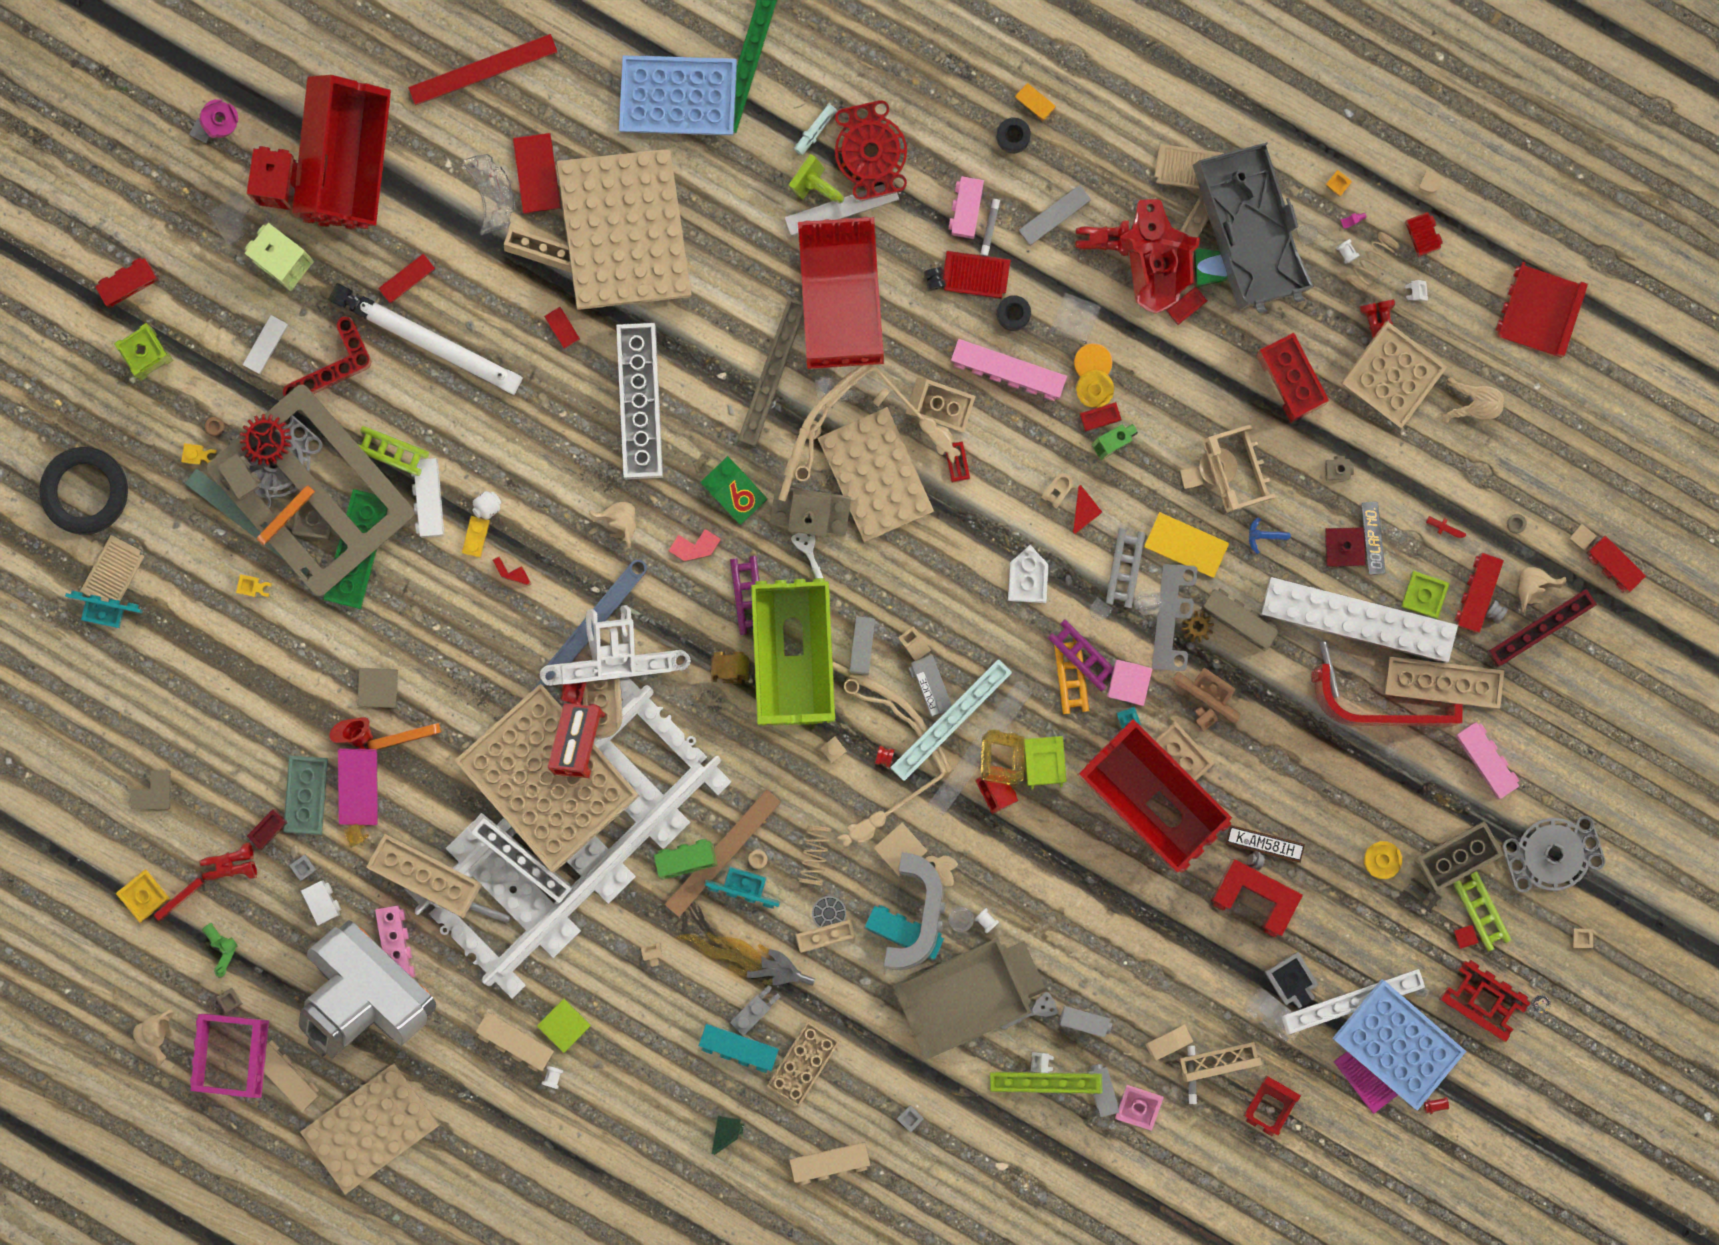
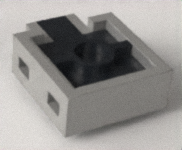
[1265,952,1318,1008]

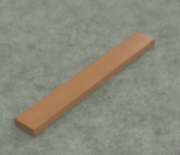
[665,790,781,917]

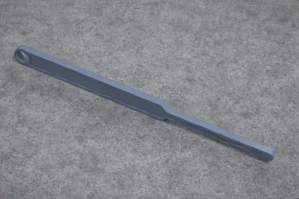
[530,560,647,693]

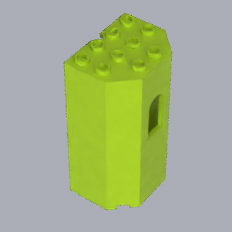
[751,578,835,726]

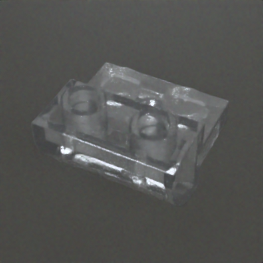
[815,377,853,408]

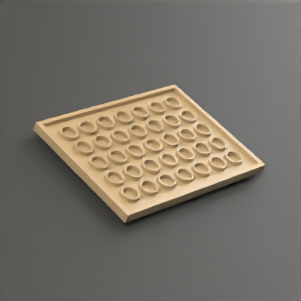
[556,149,691,310]
[455,684,640,873]

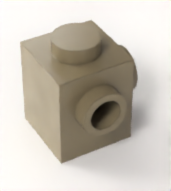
[1325,456,1354,481]

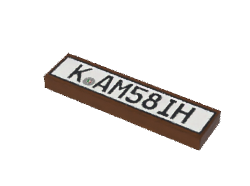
[1225,825,1305,863]

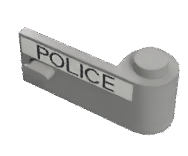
[909,655,952,717]

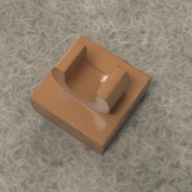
[1195,707,1218,732]

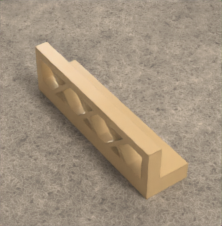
[1179,1042,1262,1082]

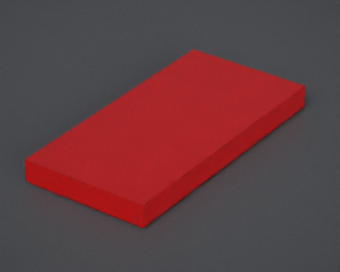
[513,133,561,214]

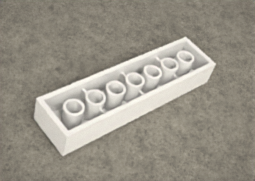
[616,323,663,480]

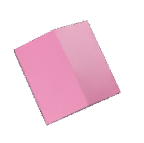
[1107,660,1152,706]
[1115,1085,1164,1131]

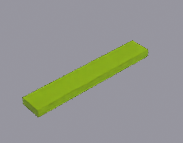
[990,1072,1103,1094]

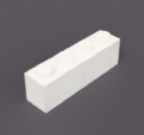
[411,458,445,538]

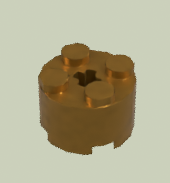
[711,652,749,684]

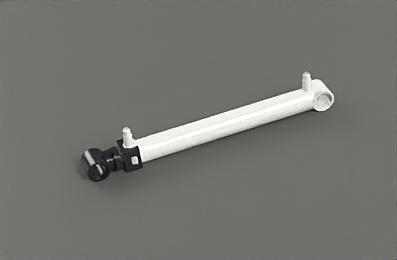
[328,283,523,395]

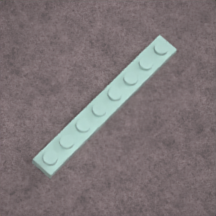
[890,659,1012,781]

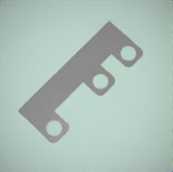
[1152,564,1197,671]

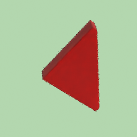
[1073,485,1103,534]

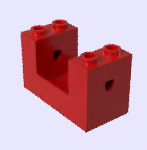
[246,146,298,211]
[1256,333,1329,423]
[1211,859,1303,938]

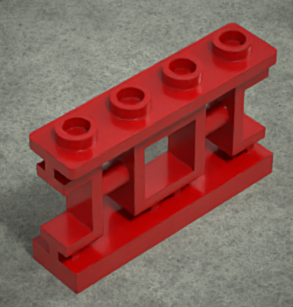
[1439,960,1531,1042]

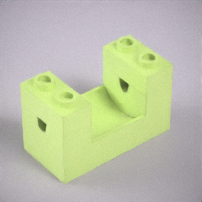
[245,223,314,291]

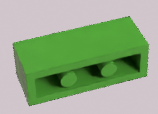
[654,839,718,880]

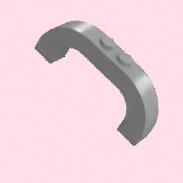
[884,852,946,970]

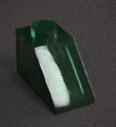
[712,1115,744,1155]

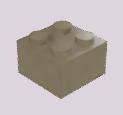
[218,454,262,500]

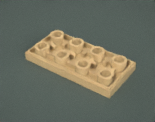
[766,1021,840,1107]

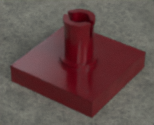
[1325,527,1365,567]

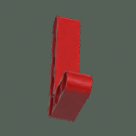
[283,317,372,397]

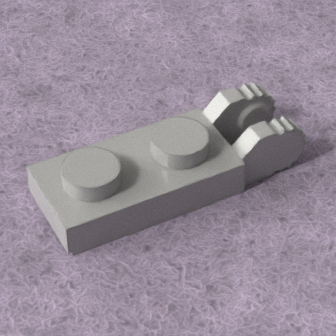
[730,985,781,1036]

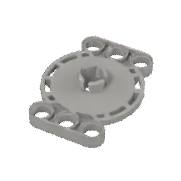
[225,415,323,509]
[1502,816,1605,893]

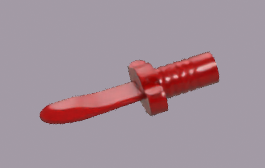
[1426,516,1466,538]

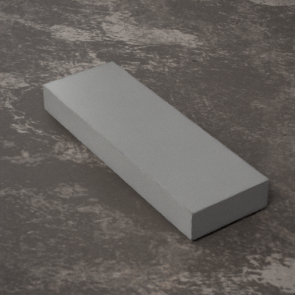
[850,616,875,675]

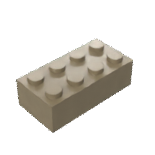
[1415,821,1504,892]

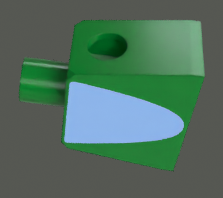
[1194,249,1228,287]

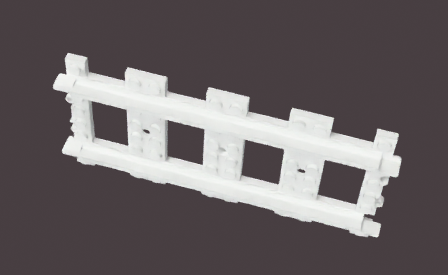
[405,677,731,999]

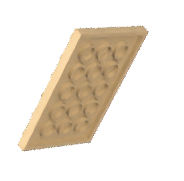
[818,407,934,543]
[300,1063,440,1195]

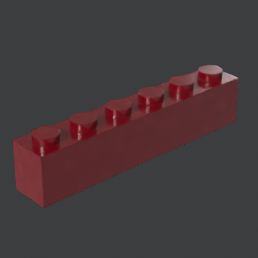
[1487,589,1597,668]

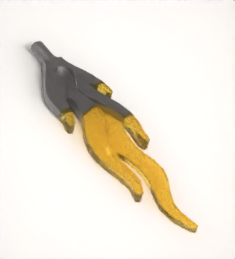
[677,932,815,986]

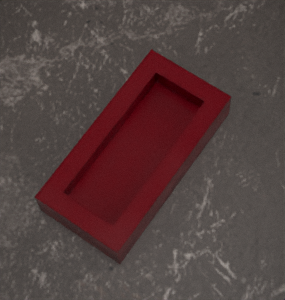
[247,809,288,850]

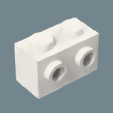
[301,881,341,925]

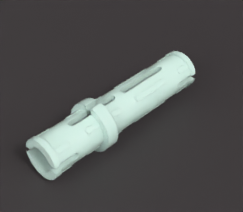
[793,104,838,156]

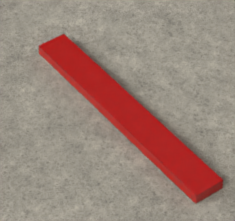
[408,34,558,106]

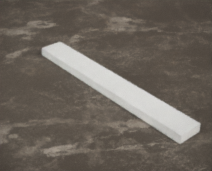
[1281,969,1425,1035]

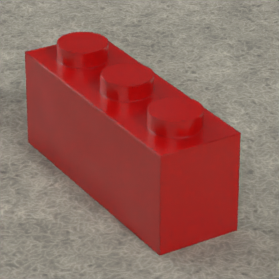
[95,258,159,308]
[1587,535,1646,593]

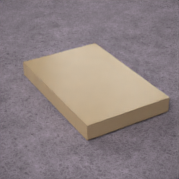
[1155,721,1214,781]

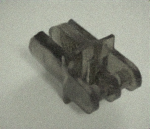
[1402,877,1442,914]

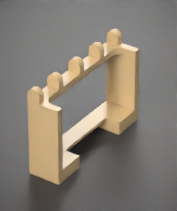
[1203,425,1276,513]

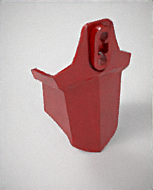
[1120,199,1200,314]

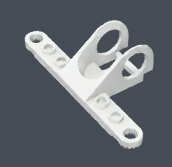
[540,605,691,686]

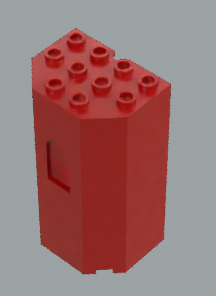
[292,75,391,230]
[1077,719,1232,873]

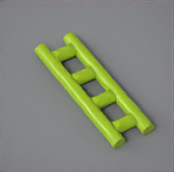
[358,426,429,476]
[1453,871,1511,952]

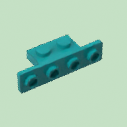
[65,591,143,629]
[705,866,780,909]

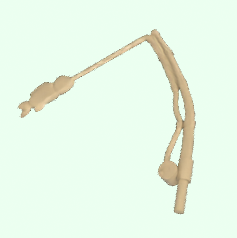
[779,365,961,501]
[833,662,952,847]

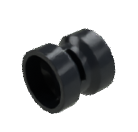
[923,267,946,291]

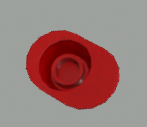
[329,717,373,747]

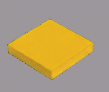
[116,869,171,923]

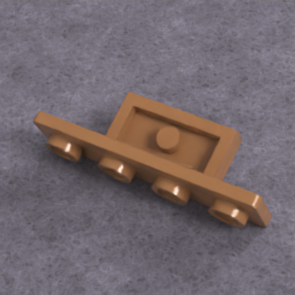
[1173,668,1241,723]

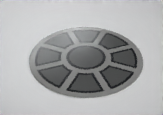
[812,896,846,928]

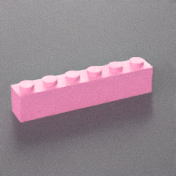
[951,339,1067,401]

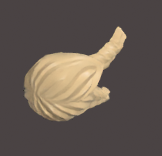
[1442,377,1504,423]

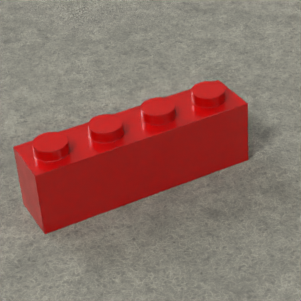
[1454,553,1504,634]

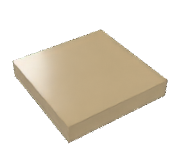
[874,823,927,876]

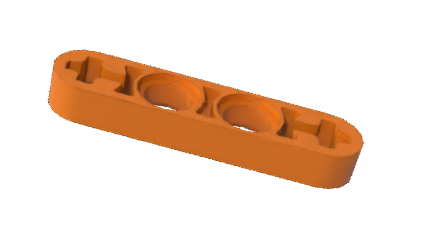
[257,485,315,546]
[367,723,442,750]

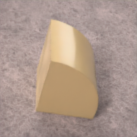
[898,626,931,661]

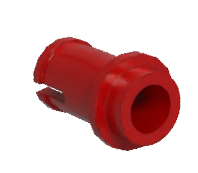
[1424,1097,1449,1115]

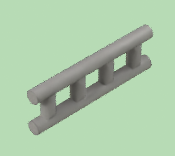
[1106,528,1145,608]

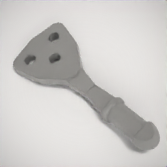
[1000,992,1058,1030]

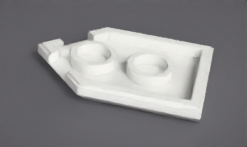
[1008,545,1048,603]

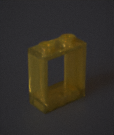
[981,729,1025,786]

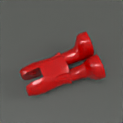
[1075,220,1129,256]
[1359,299,1395,338]
[199,842,257,880]

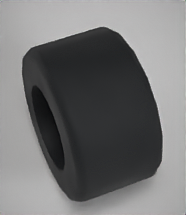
[996,117,1031,154]
[997,295,1031,331]

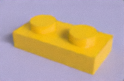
[462,516,490,558]

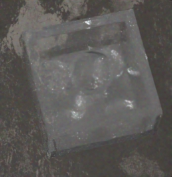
[1051,293,1101,344]

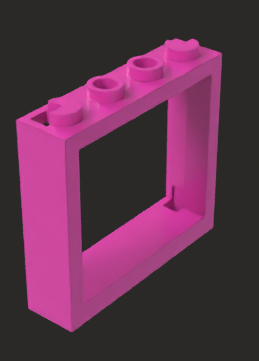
[190,1014,269,1098]

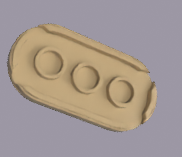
[583,678,623,738]

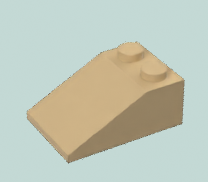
[905,377,976,433]

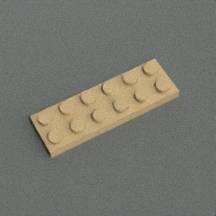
[1385,657,1504,709]
[366,834,482,918]

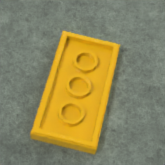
[1144,512,1229,579]

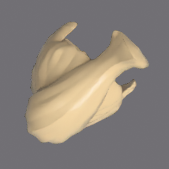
[589,502,636,548]
[1518,567,1566,613]
[133,1010,174,1066]

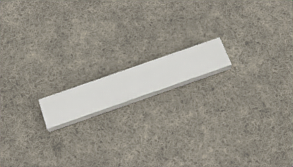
[785,182,899,236]

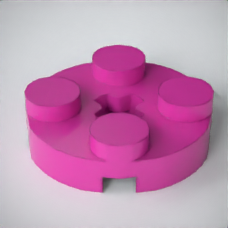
[199,99,239,138]

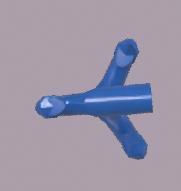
[1249,517,1291,554]

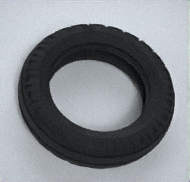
[39,447,128,535]

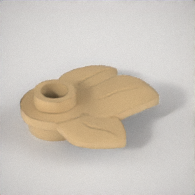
[925,856,958,886]

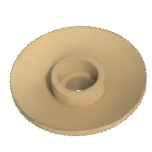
[1199,448,1238,486]

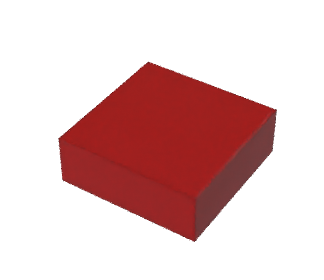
[1454,925,1478,949]

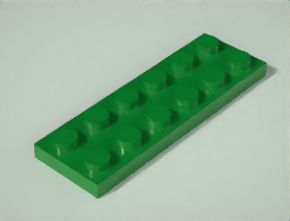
[323,489,388,610]

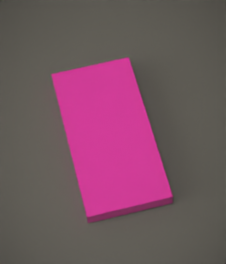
[338,749,378,825]

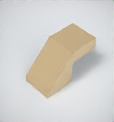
[1145,1024,1193,1061]

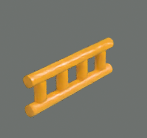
[1054,638,1089,714]

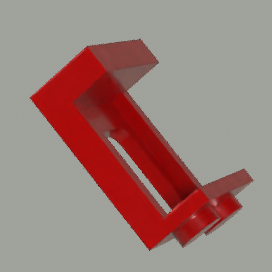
[1243,1076,1301,1137]

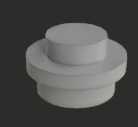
[1247,851,1264,870]

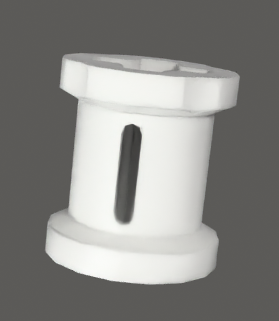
[1336,239,1360,264]
[974,908,999,934]
[541,1066,563,1089]

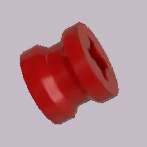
[875,746,895,768]

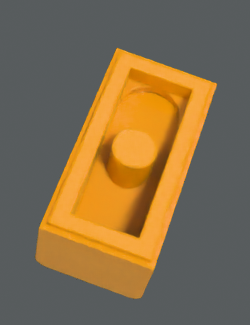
[1015,83,1056,122]

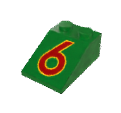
[700,456,768,526]

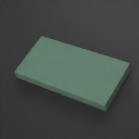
[283,755,328,835]

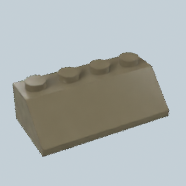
[1201,588,1279,651]

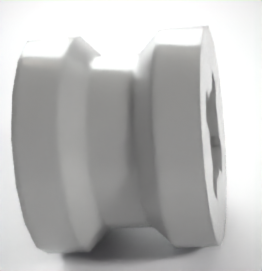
[1485,600,1508,624]

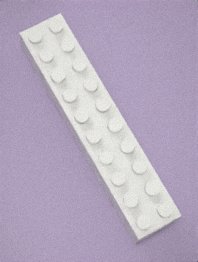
[1260,577,1458,663]

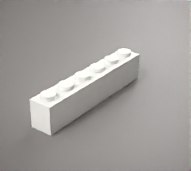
[469,813,572,903]

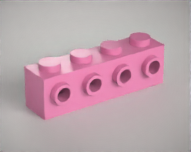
[375,905,415,978]

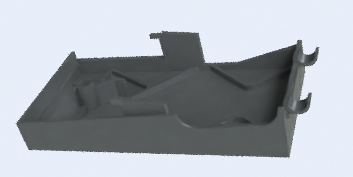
[1192,142,1314,313]

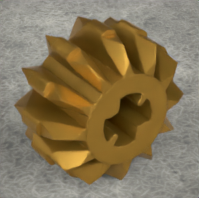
[1181,611,1214,643]

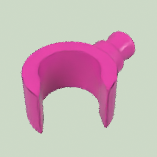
[1340,213,1367,229]

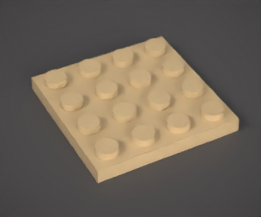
[1341,321,1447,429]

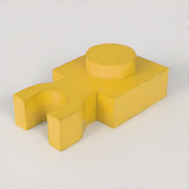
[181,443,217,465]
[236,574,272,598]

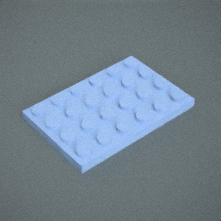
[619,55,737,136]
[1332,979,1467,1111]

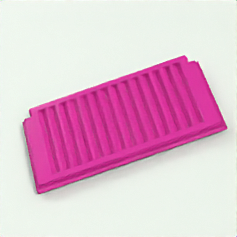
[1334,1052,1398,1114]

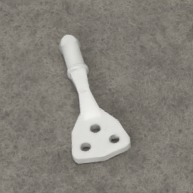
[791,533,823,578]

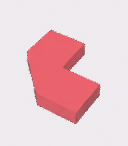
[669,529,721,561]

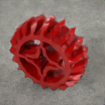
[239,414,292,466]

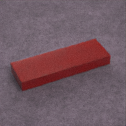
[378,253,435,304]
[154,878,205,921]

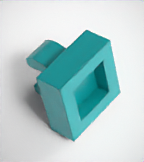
[1116,706,1141,729]

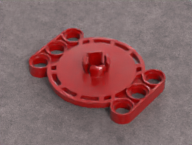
[835,100,907,201]

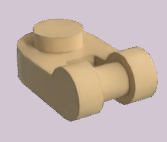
[1041,473,1073,509]

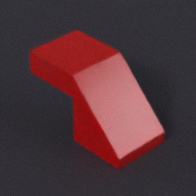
[493,557,532,586]

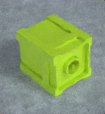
[114,323,174,381]
[1023,736,1067,790]

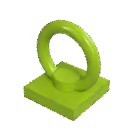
[789,154,844,204]

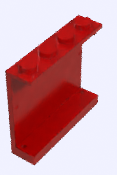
[1495,262,1588,358]

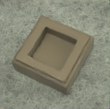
[216,987,243,1014]

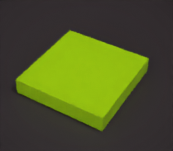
[1401,571,1450,619]
[537,999,591,1053]

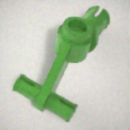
[202,923,238,978]

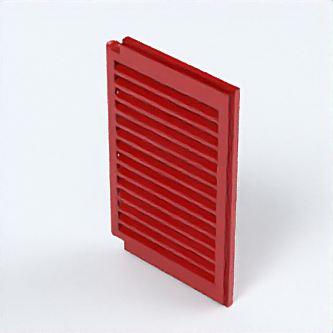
[943,251,1011,299]

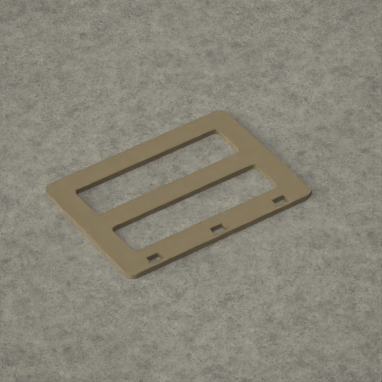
[207,385,415,596]

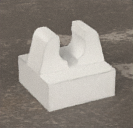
[1405,280,1428,301]
[1031,1052,1054,1073]

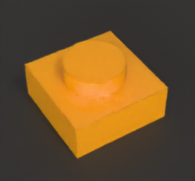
[1325,170,1352,197]

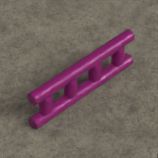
[730,556,760,635]
[1047,619,1114,692]

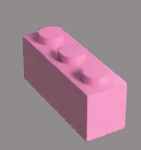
[948,176,984,239]

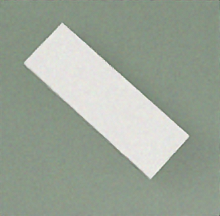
[243,315,288,374]

